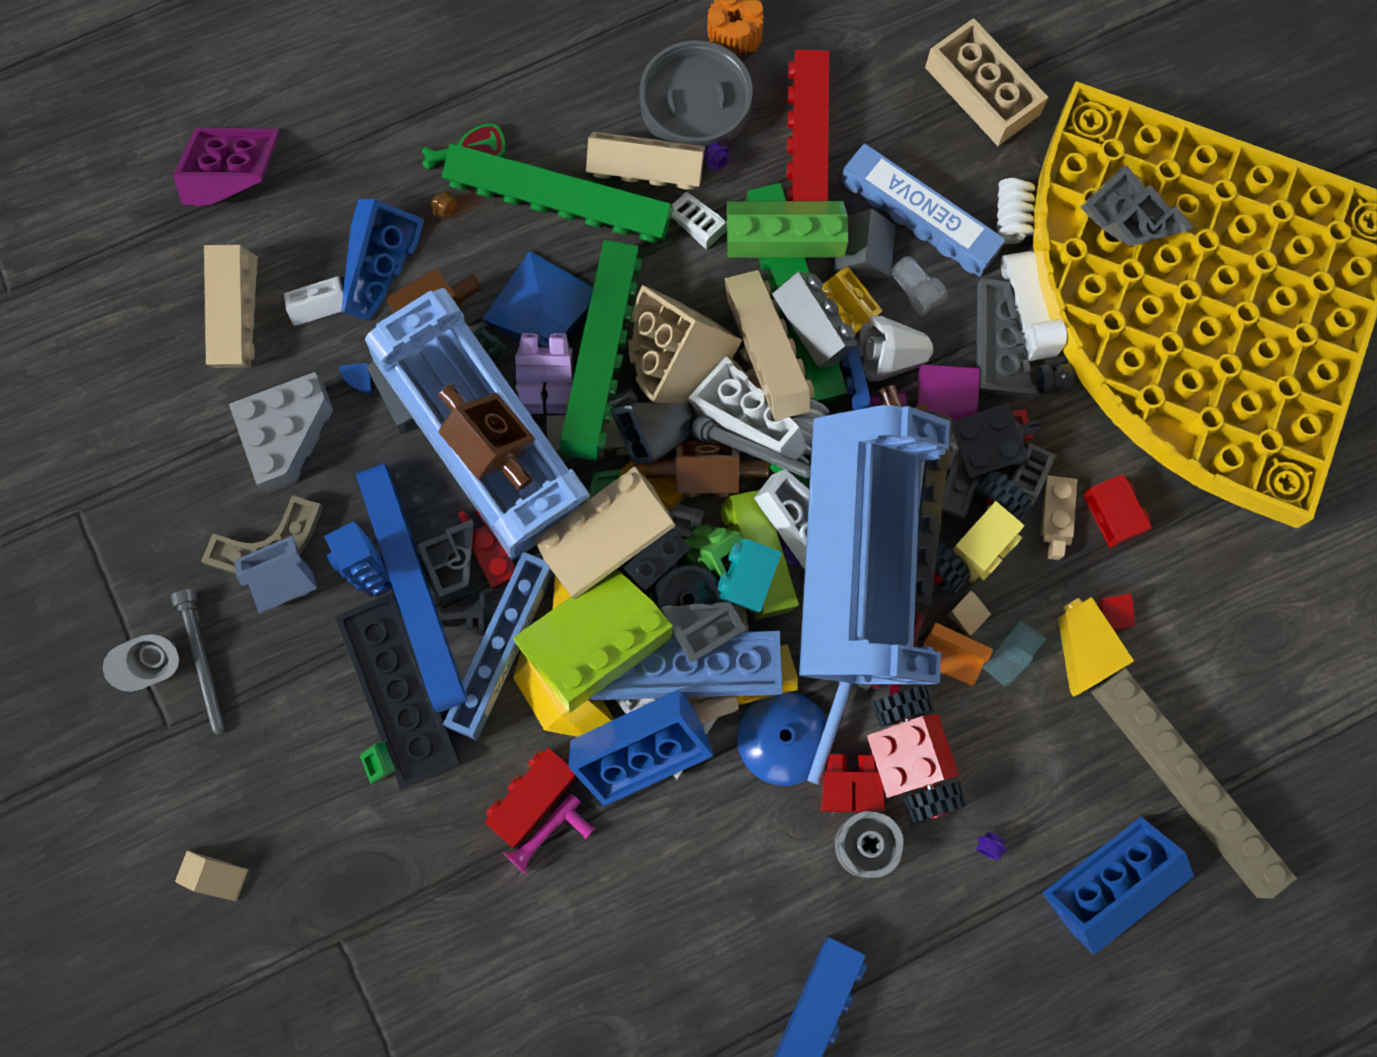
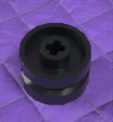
[645,565,723,633]

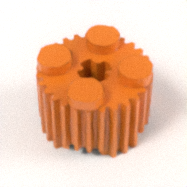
[707,0,764,56]

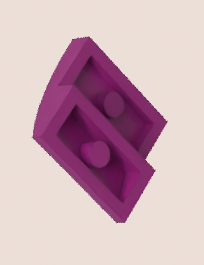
[915,365,980,421]

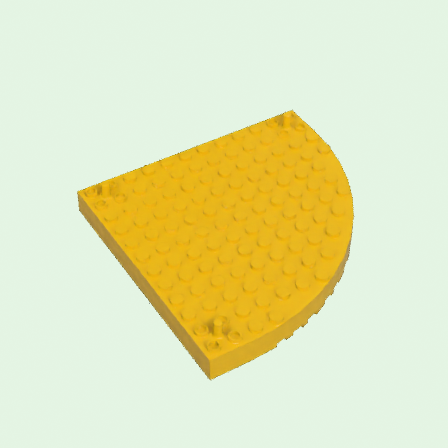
[1033,81,1377,528]

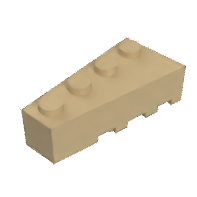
[204,245,258,368]

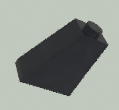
[610,403,695,465]

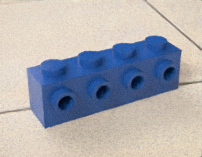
[324,521,392,597]

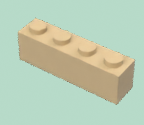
[586,132,705,189]

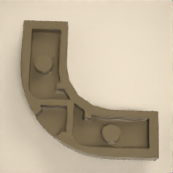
[201,495,323,574]

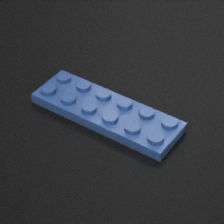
[590,631,782,700]

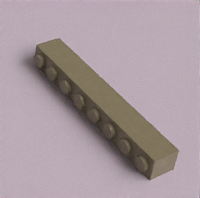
[1091,668,1297,899]

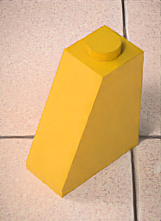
[1058,597,1134,697]

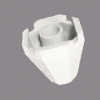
[858,316,933,381]

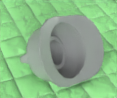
[103,634,179,692]

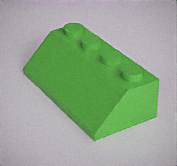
[727,201,848,258]

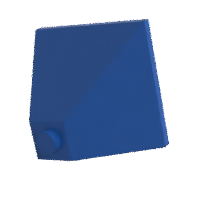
[482,251,593,348]

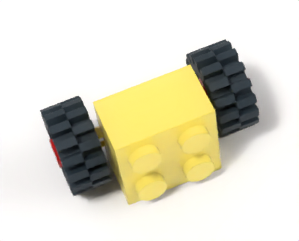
[933,471,1032,595]

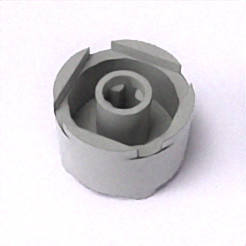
[834,811,903,878]

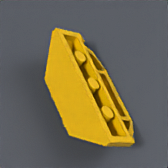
[513,651,615,737]

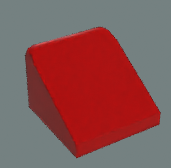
[1096,593,1135,631]

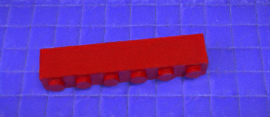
[786,50,829,201]

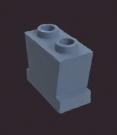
[234,535,317,613]

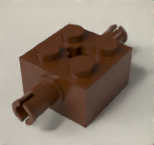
[386,268,483,319]
[438,384,536,492]
[646,440,769,497]

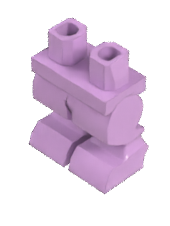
[515,333,574,414]

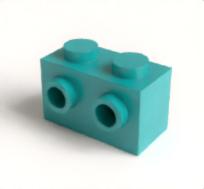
[718,539,782,612]

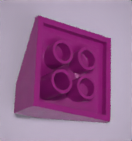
[173,128,280,206]

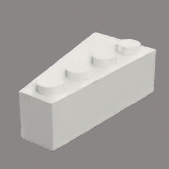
[688,356,806,460]
[754,469,809,569]

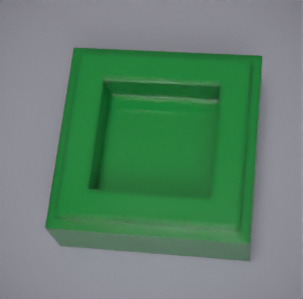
[360,741,396,784]

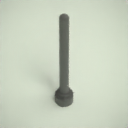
[691,416,811,478]
[171,589,225,734]

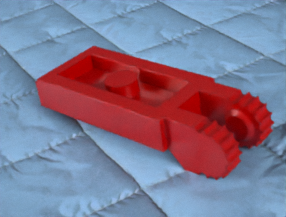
[458,509,516,590]

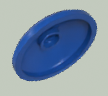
[737,692,827,786]

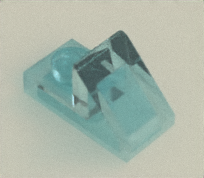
[982,619,1046,687]

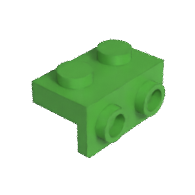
[683,524,742,577]

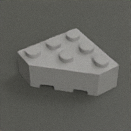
[229,372,333,494]

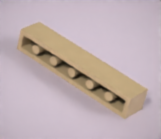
[725,270,814,421]

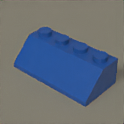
[569,689,713,806]
[1043,817,1194,955]

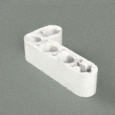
[1001,251,1067,361]

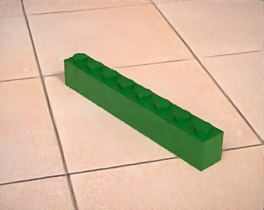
[442,143,674,244]
[746,183,848,407]
[560,240,642,461]

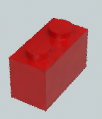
[1083,474,1152,549]

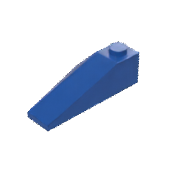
[341,199,424,321]

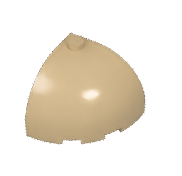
[628,285,742,403]

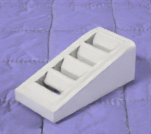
[671,192,727,250]

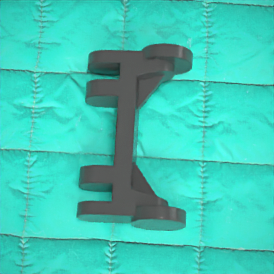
[437,593,485,631]

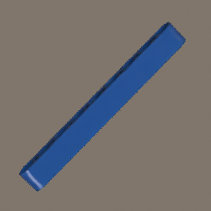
[356,463,468,713]

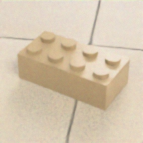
[925,18,1048,146]

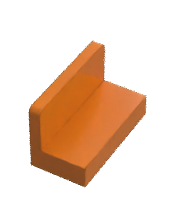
[922,622,993,686]

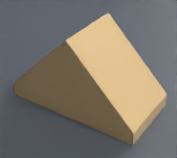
[175,850,249,901]

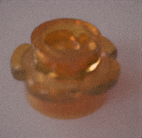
[431,191,457,219]

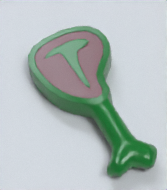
[422,123,506,170]

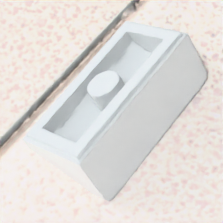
[284,276,344,326]

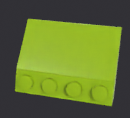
[513,569,673,713]

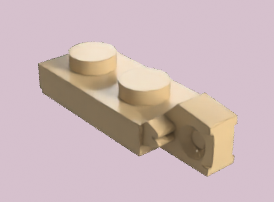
[1040,475,1078,560]

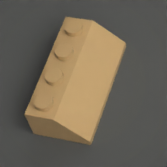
[535,466,676,599]

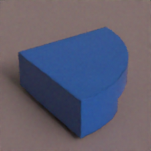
[339,363,373,394]

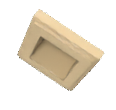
[947,591,991,636]

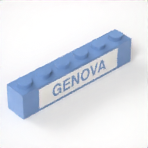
[841,143,1006,277]
[443,552,554,741]

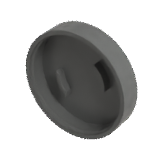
[639,40,752,151]

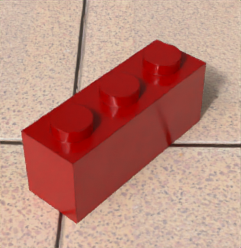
[484,748,577,849]

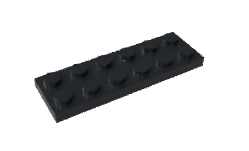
[335,592,461,790]

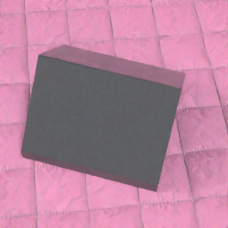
[833,209,896,280]

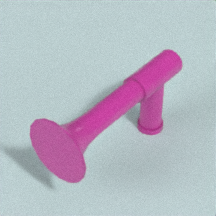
[503,793,595,876]

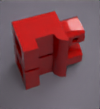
[820,754,885,813]

